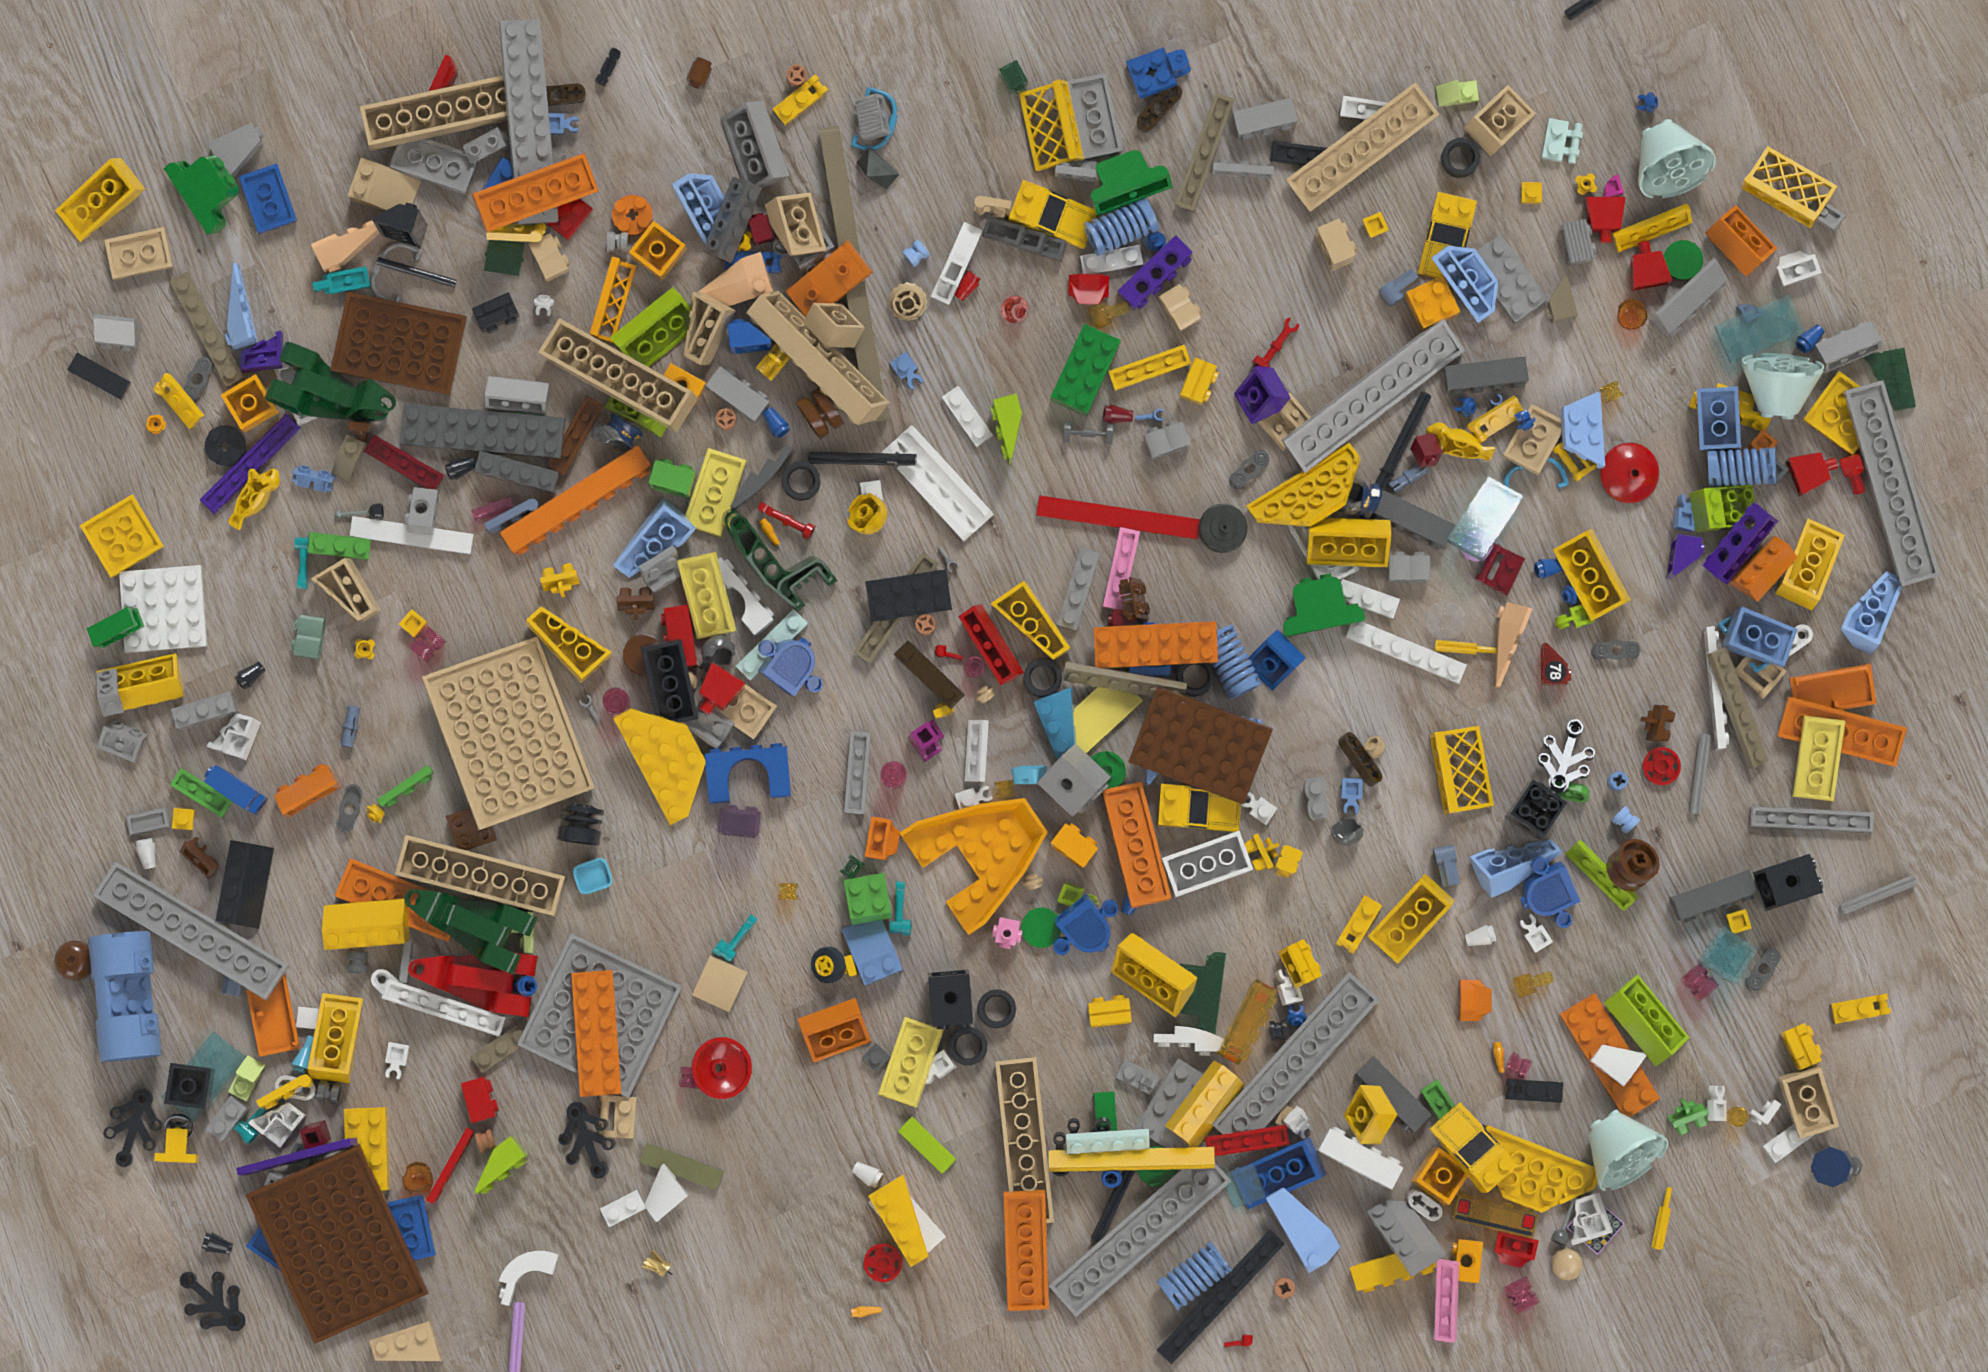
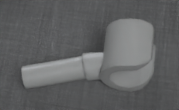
[938,546,959,573]
[579,695,601,723]

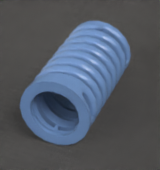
[1084,198,1159,256]
[1708,448,1776,487]
[1213,624,1262,700]
[1156,1241,1232,1311]

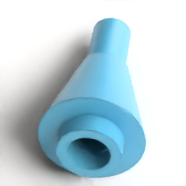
[291,1035,314,1074]

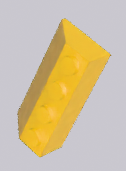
[1306,518,1391,567]
[1553,529,1631,621]
[96,653,184,710]
[322,899,410,950]
[1111,933,1197,1017]
[1165,1061,1244,1148]

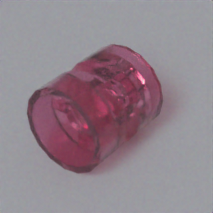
[408,625,446,663]
[602,687,631,716]
[880,761,907,790]
[1680,963,1719,1002]
[1503,1276,1540,1314]

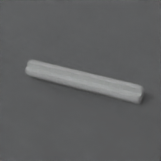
[1689,734,1711,814]
[1839,875,1917,914]

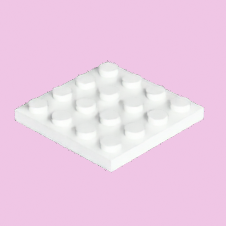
[119,565,208,653]

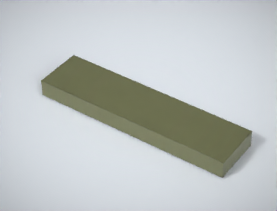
[639,1143,724,1191]

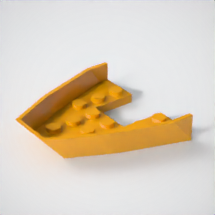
[900,798,1048,936]

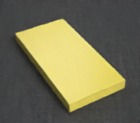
[685,448,747,538]
[677,552,736,640]
[1073,687,1143,753]
[1792,716,1845,801]
[878,1017,944,1108]

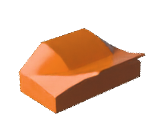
[865,816,900,860]
[1459,980,1492,1021]

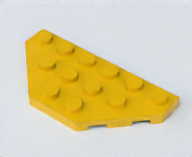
[1246,443,1361,526]
[613,708,706,825]
[1485,1124,1597,1213]

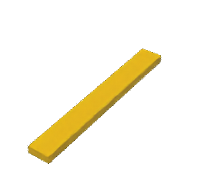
[1049,1147,1215,1172]

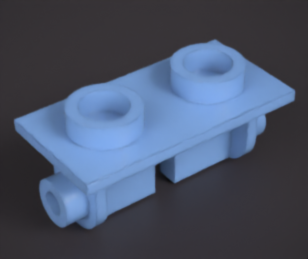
[292,465,336,493]

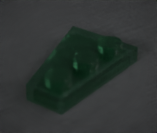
[1864,348,1916,411]

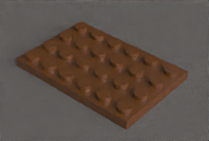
[330,292,467,396]
[1128,686,1273,805]

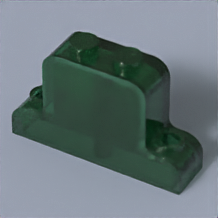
[1179,952,1226,1035]

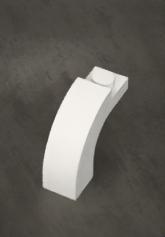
[499,1250,560,1306]

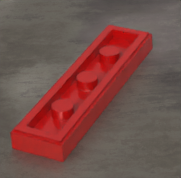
[1204,1125,1289,1157]
[426,1127,475,1204]

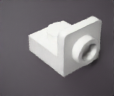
[1748,1100,1781,1125]

